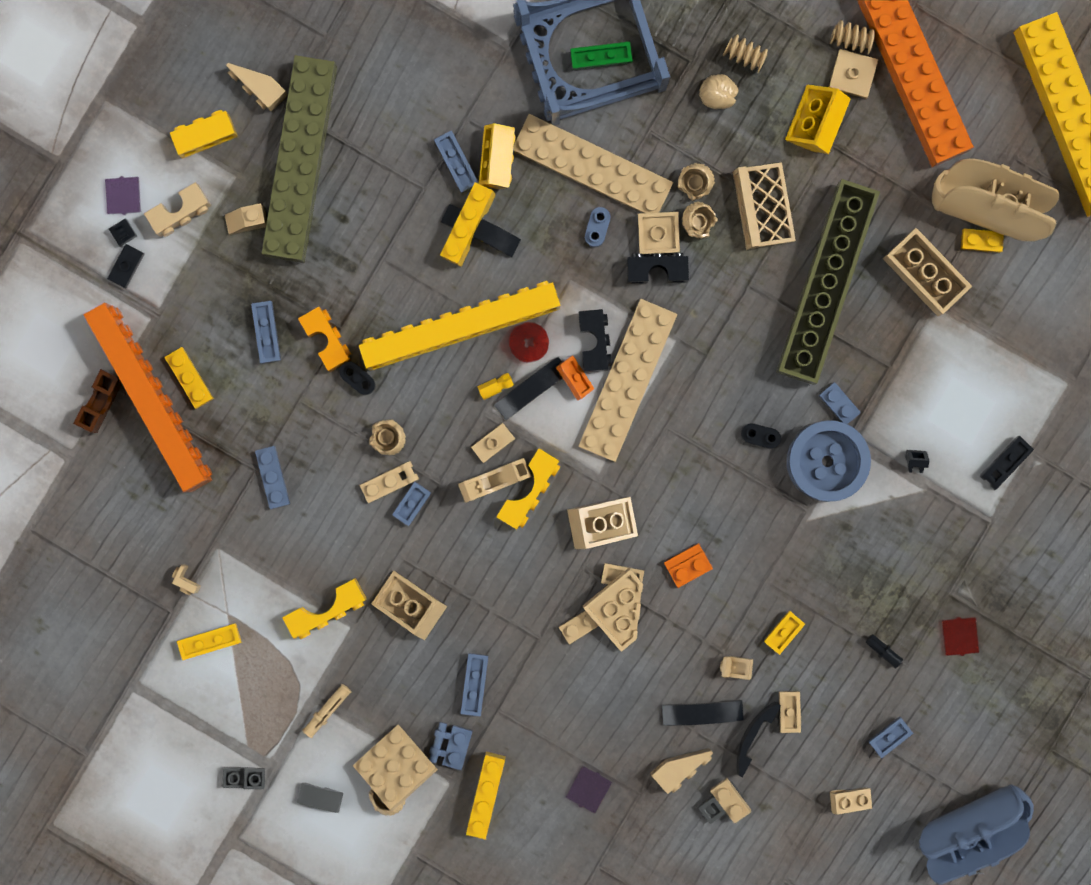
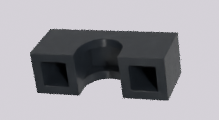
[627,253,689,284]
[578,309,612,373]

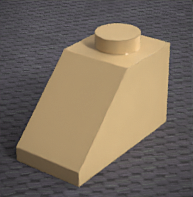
[225,203,267,235]

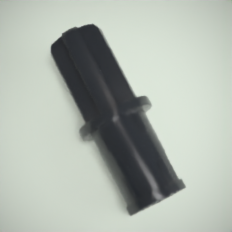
[866,634,903,668]

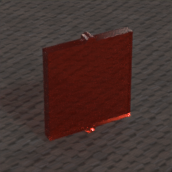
[942,617,979,656]

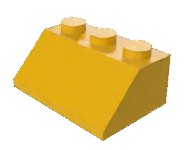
[785,85,851,154]

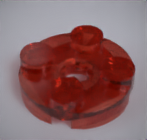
[509,322,549,362]

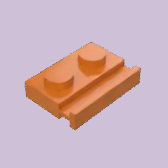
[663,543,713,588]

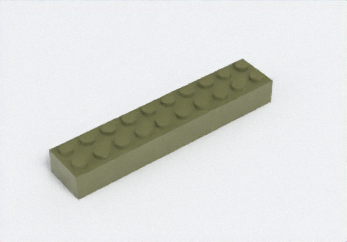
[262,55,337,263]
[776,179,880,385]

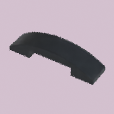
[441,204,521,257]
[494,357,563,421]
[662,700,744,726]
[737,702,781,778]

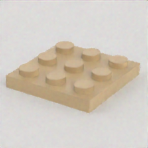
[353,725,438,811]

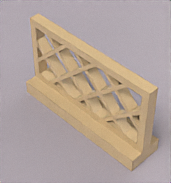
[733,162,796,250]

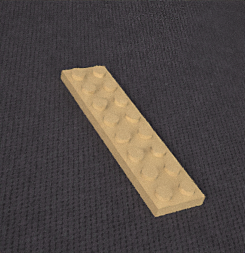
[513,114,673,213]
[578,299,677,462]

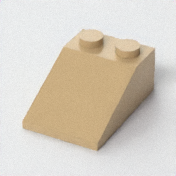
[567,497,638,549]
[371,571,447,640]

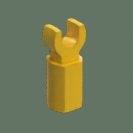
[477,373,514,400]

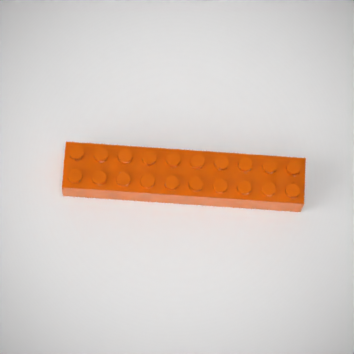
[857,0,974,167]
[83,303,212,492]

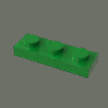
[570,42,632,70]

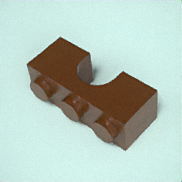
[73,369,122,433]

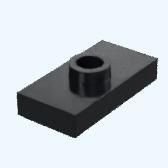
[107,244,145,289]

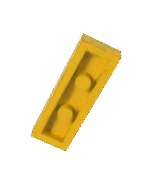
[165,347,214,409]
[177,623,242,661]

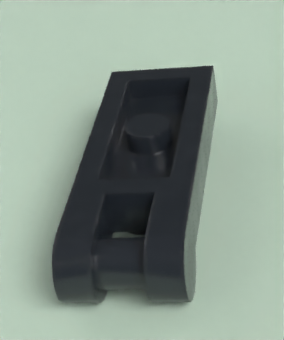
[980,436,1034,490]

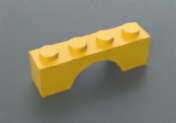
[440,182,496,267]
[497,448,561,530]
[282,578,367,640]
[466,752,506,840]

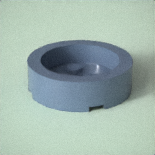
[787,420,871,502]

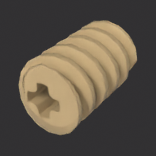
[829,20,875,55]
[722,34,768,73]

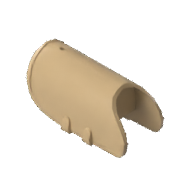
[932,159,1059,241]

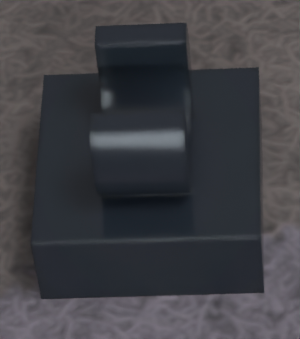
[109,218,137,247]
[905,450,930,473]

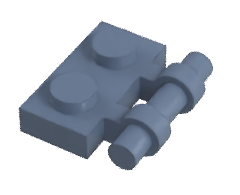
[429,722,473,770]

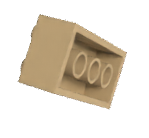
[883,228,972,316]

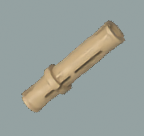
[302,684,351,738]

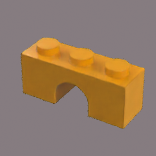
[298,307,351,372]

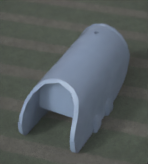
[919,784,1034,885]

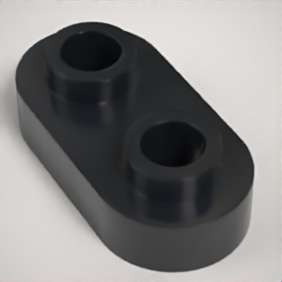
[339,362,376,395]
[741,423,781,449]

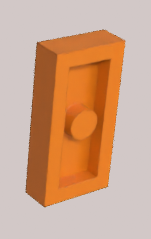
[556,355,595,401]

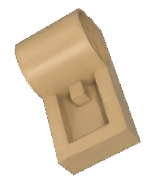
[830,787,872,815]

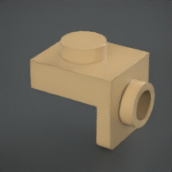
[172,564,201,595]
[720,656,753,680]

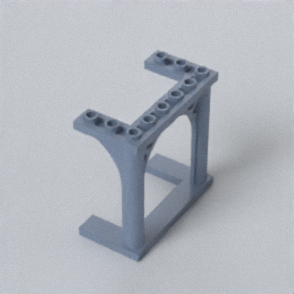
[513,0,670,125]

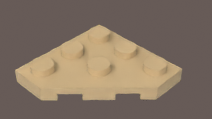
[583,568,643,652]

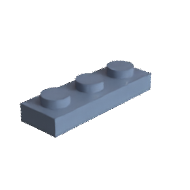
[434,130,479,194]
[251,301,281,364]
[255,446,290,509]
[461,653,489,717]

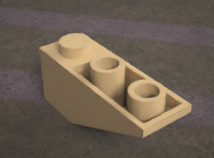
[226,63,288,112]
[650,748,713,794]

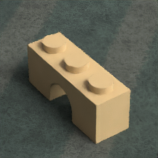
[144,182,212,237]

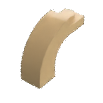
[458,458,531,503]

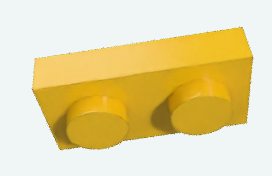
[961,228,1004,253]
[763,611,805,655]

